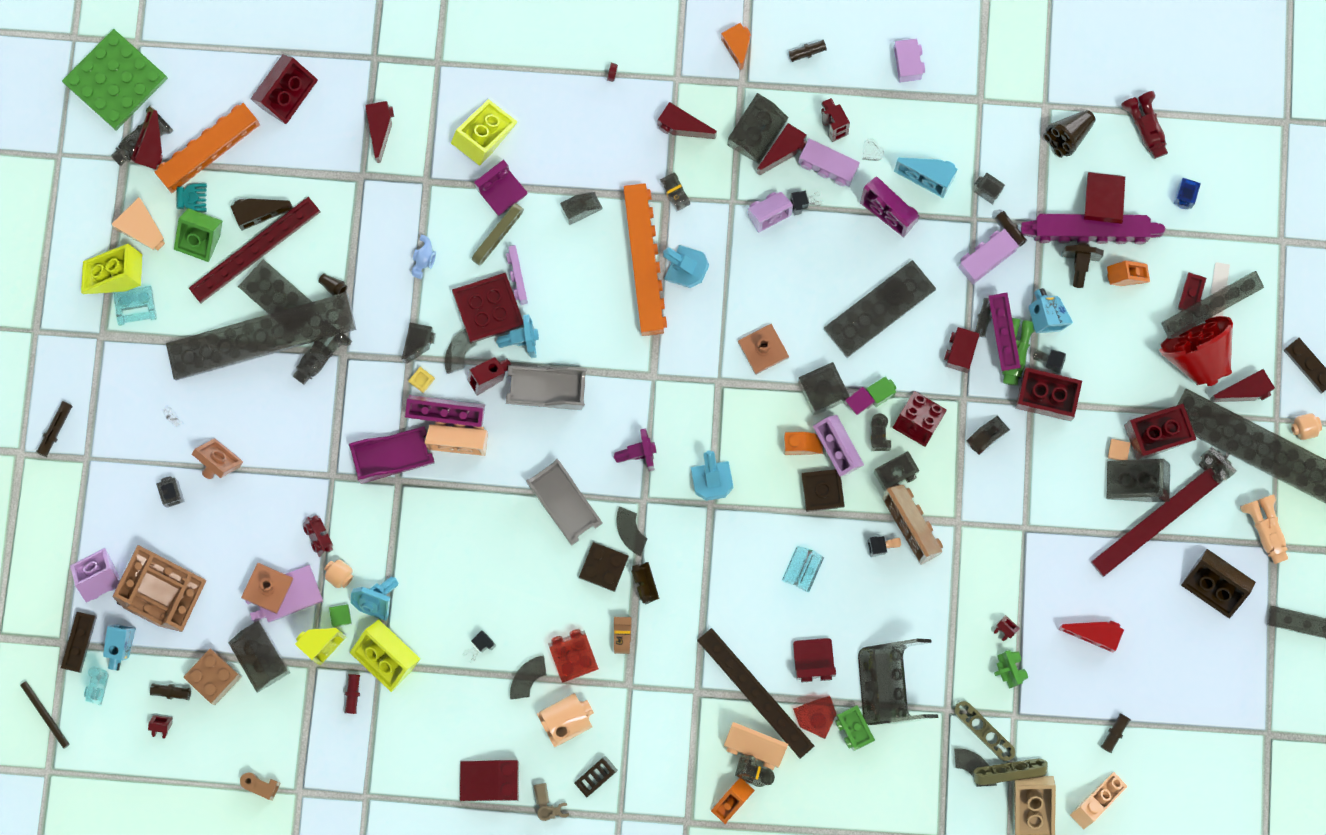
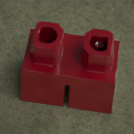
[821,98,850,142]

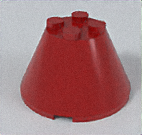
[1159,316,1233,386]

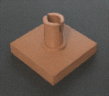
[738,323,789,375]
[191,438,243,479]
[241,563,293,614]

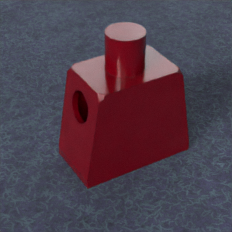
[467,357,511,396]

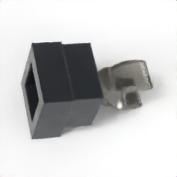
[1033,349,1066,374]

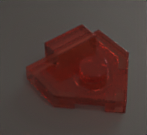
[793,696,837,739]

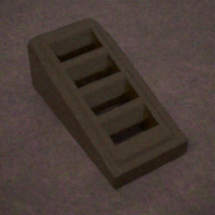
[574,756,618,798]

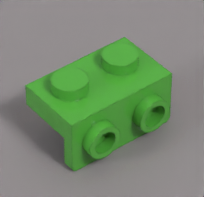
[835,705,875,751]

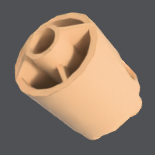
[537,693,594,748]

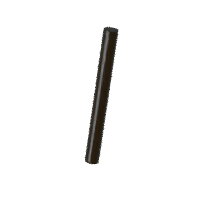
[20,681,70,749]

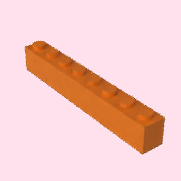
[623,183,667,336]

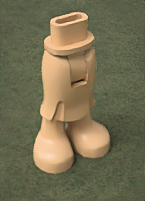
[1240,494,1288,564]

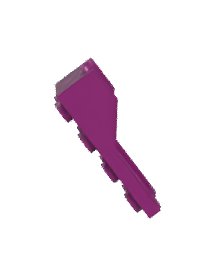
[349,426,435,484]

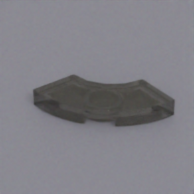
[445,329,477,374]
[616,506,648,557]
[510,655,547,700]
[954,748,997,787]

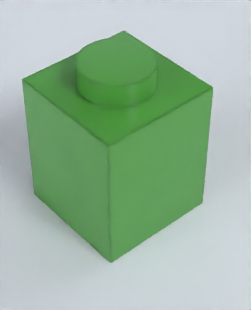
[866,376,897,407]

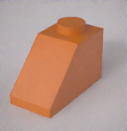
[721,22,751,70]
[1107,260,1150,286]
[784,432,823,455]
[711,777,755,824]

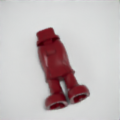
[1121,91,1168,159]

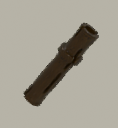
[36,401,73,458]

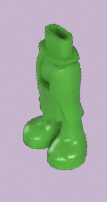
[1002,318,1035,386]

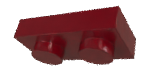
[1177,272,1207,315]

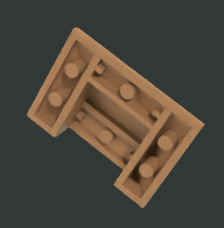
[112,545,207,632]

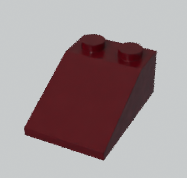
[1124,404,1197,461]
[460,760,520,801]

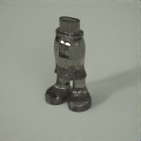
[111,105,174,167]
[293,320,353,385]

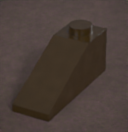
[230,199,293,231]

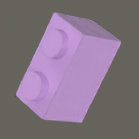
[894,38,925,83]

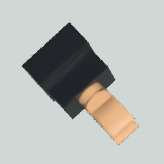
[867,536,902,558]

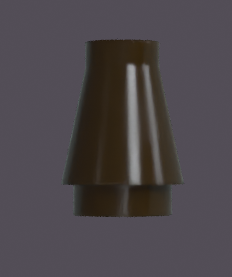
[318,273,347,298]

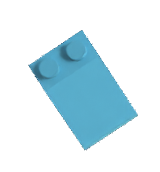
[894,158,958,198]

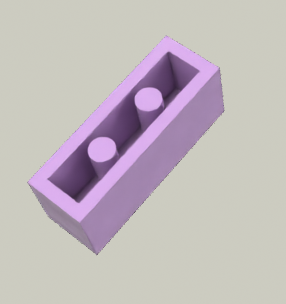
[799,138,860,187]
[958,229,1019,285]
[813,415,864,477]

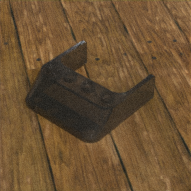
[858,638,939,725]

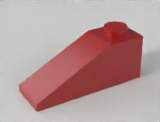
[1059,621,1125,653]

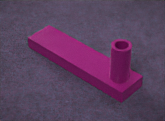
[988,292,1021,371]

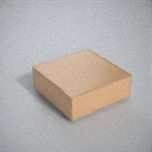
[1107,439,1131,462]

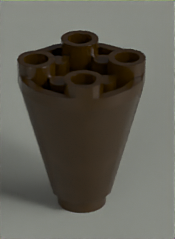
[1043,110,1096,158]

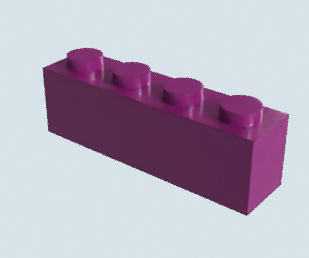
[405,395,485,427]

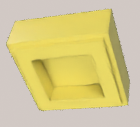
[408,367,435,394]

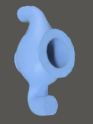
[412,235,436,279]

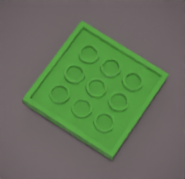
[62,29,168,131]

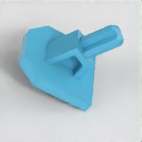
[663,245,709,288]
[496,315,539,358]
[691,450,734,501]
[351,577,399,621]

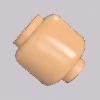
[1291,413,1322,440]
[324,560,354,588]

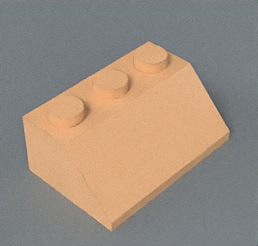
[425,422,488,456]
[724,722,788,770]

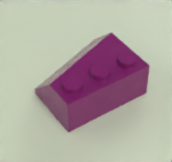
[860,176,919,238]

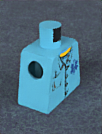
[1029,288,1073,333]
[103,624,136,671]

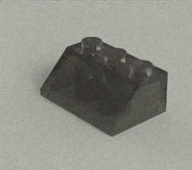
[727,93,789,164]
[228,620,291,693]

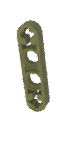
[471,203,524,266]
[954,701,1015,761]
[974,758,1048,785]

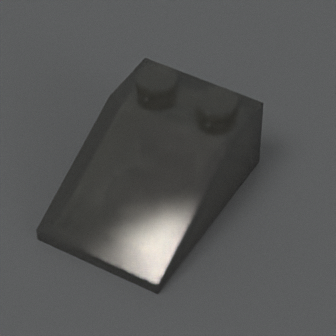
[1106,458,1170,502]

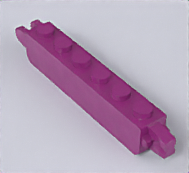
[1020,214,1166,245]

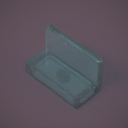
[782,546,825,592]

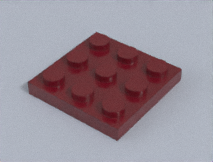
[452,272,524,344]

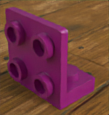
[474,159,528,216]

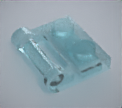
[113,285,157,326]
[84,666,109,706]

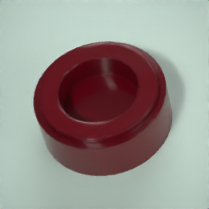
[607,62,618,82]

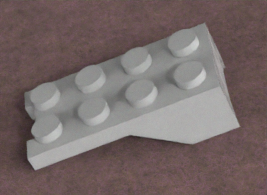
[505,365,587,410]
[526,458,603,546]

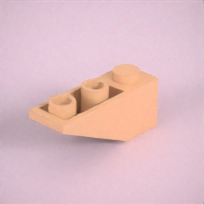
[1070,772,1128,830]

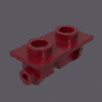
[303,515,334,557]

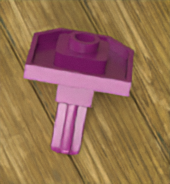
[613,428,657,472]

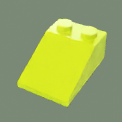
[451,99,518,166]
[81,244,142,294]

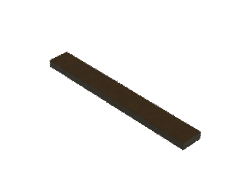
[697,628,815,759]

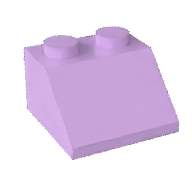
[748,192,793,233]
[70,548,120,603]

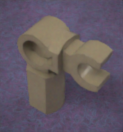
[533,783,569,821]

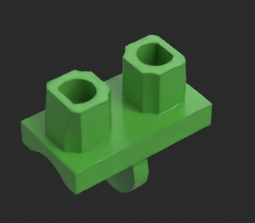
[994,650,1028,689]

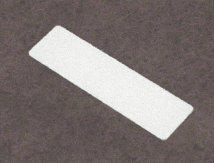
[1208,262,1230,317]

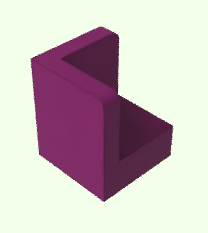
[844,387,875,415]

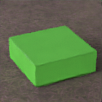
[329,604,352,627]

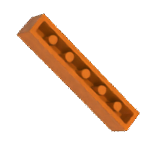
[155,103,260,194]

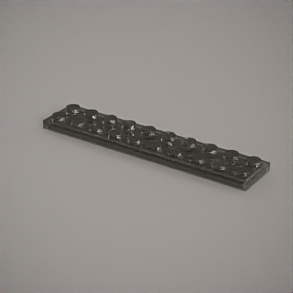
[166,292,357,381]
[1176,388,1326,504]

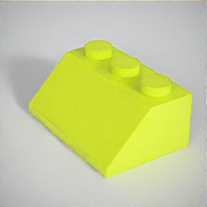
[349,619,420,692]
[295,628,347,666]

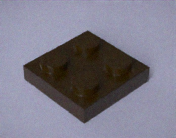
[801,469,845,512]
[579,542,629,592]

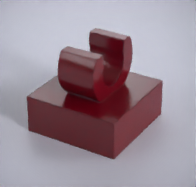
[994,615,1020,641]
[148,715,173,739]

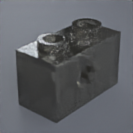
[873,451,920,492]

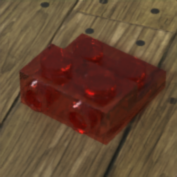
[548,629,599,683]

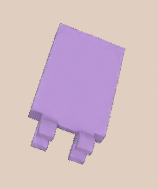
[245,565,324,623]

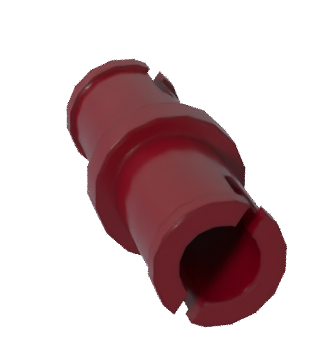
[344,674,361,714]

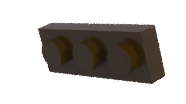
[1283,337,1326,394]
[61,611,97,673]

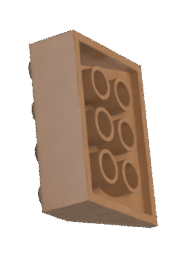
[882,484,943,565]

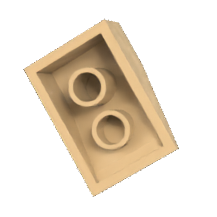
[1014,776,1056,835]

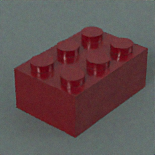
[1015,367,1083,422]

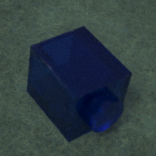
[1173,178,1201,209]

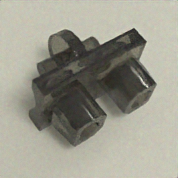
[1199,446,1237,483]

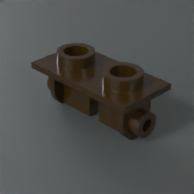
[631,562,660,605]

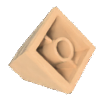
[112,197,165,251]

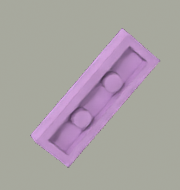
[506,245,528,305]

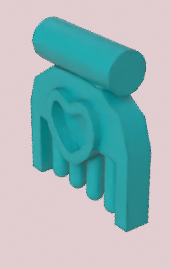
[176,183,207,212]

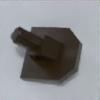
[1061,243,1104,288]

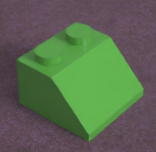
[174,208,223,262]

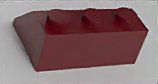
[250,54,318,124]

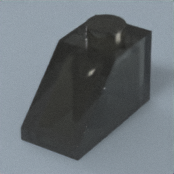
[560,192,603,225]
[402,322,436,364]
[966,416,1010,455]

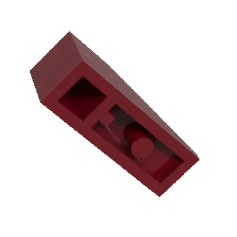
[365,101,395,163]
[657,102,717,139]
[131,106,163,170]
[757,123,807,175]
[1210,368,1275,402]

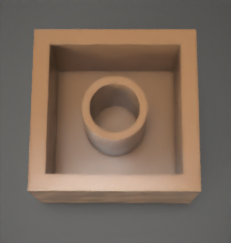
[183,648,242,705]

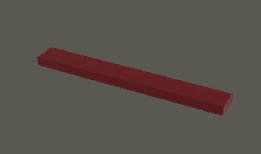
[188,196,321,304]
[1090,467,1222,577]

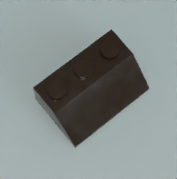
[1181,549,1256,619]

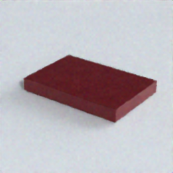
[1084,172,1126,224]

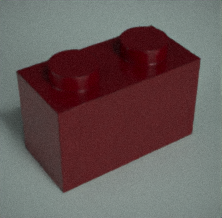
[944,327,980,373]

